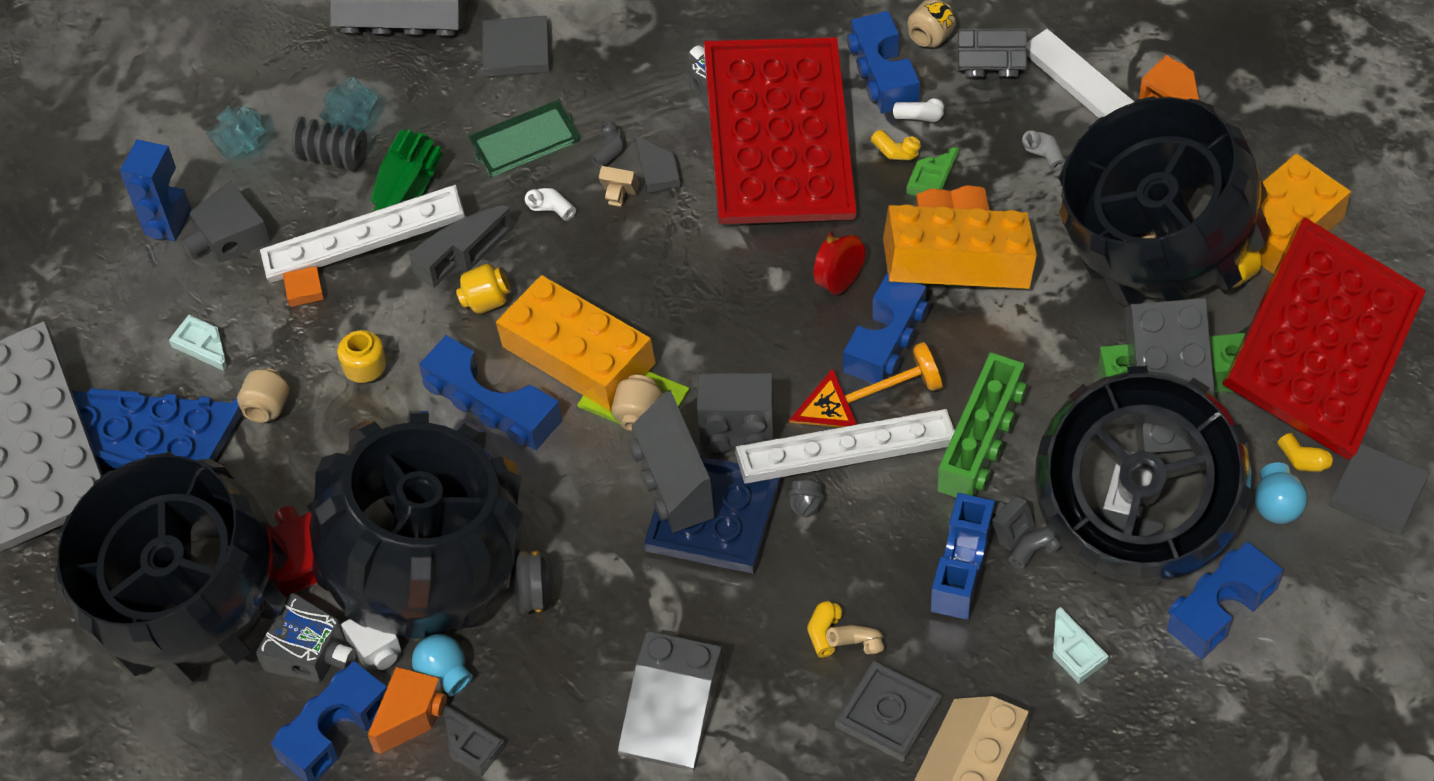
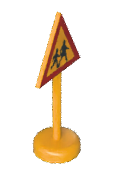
[788,341,943,428]

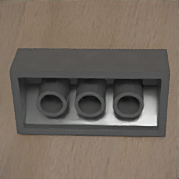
[330,0,469,35]

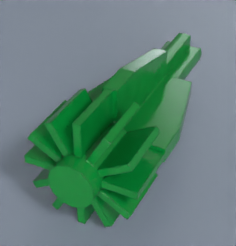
[370,129,444,212]

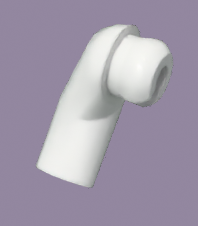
[893,98,944,122]
[524,188,576,221]

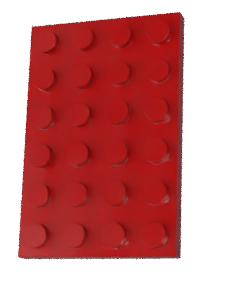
[703,37,857,224]
[1222,217,1426,460]

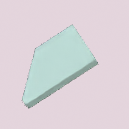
[169,315,227,371]
[1053,607,1109,684]

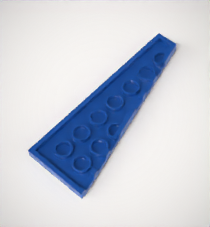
[72,388,242,469]

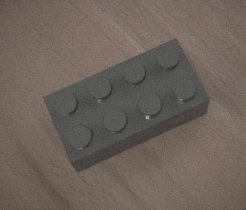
[1124,298,1215,453]

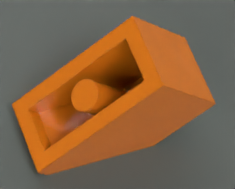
[1139,55,1199,100]
[368,667,447,754]

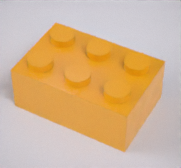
[1259,153,1351,274]

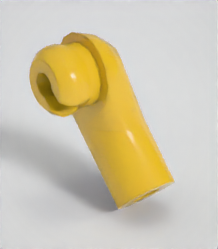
[1277,433,1333,472]

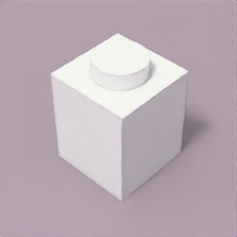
[341,619,402,673]

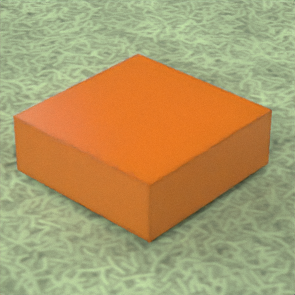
[283,266,324,307]

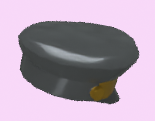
[513,548,553,615]

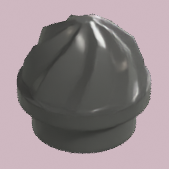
[787,480,824,517]

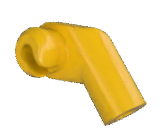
[871,129,921,161]
[807,601,842,658]

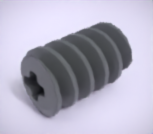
[292,116,367,170]

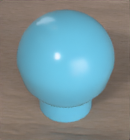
[1254,462,1308,524]
[412,634,473,696]

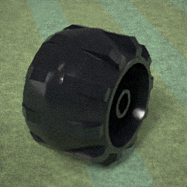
[1058,96,1270,306]
[1035,366,1252,587]
[309,411,523,639]
[53,452,289,685]

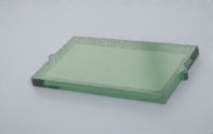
[468,100,581,177]

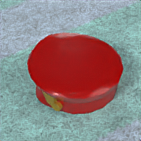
[813,232,865,295]

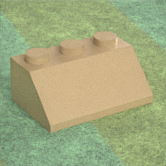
[914,696,1029,781]

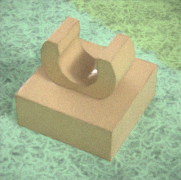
[598,166,640,207]

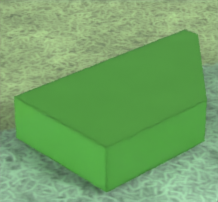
[907,147,959,196]

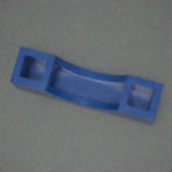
[419,335,562,451]

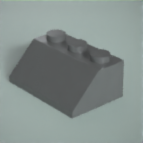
[629,390,714,533]

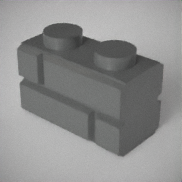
[958,29,1026,78]

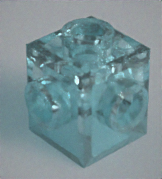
[319,77,378,135]
[205,105,266,159]

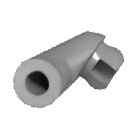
[1022,130,1065,171]

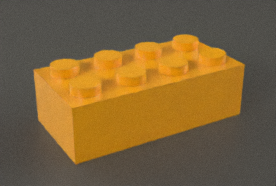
[883,204,1037,289]
[496,275,656,412]

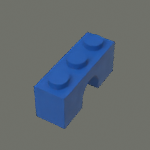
[847,11,920,114]
[120,139,191,241]
[843,272,930,384]
[931,493,995,620]
[1167,541,1283,660]
[271,661,387,781]

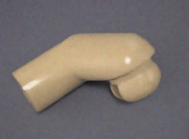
[826,625,884,655]

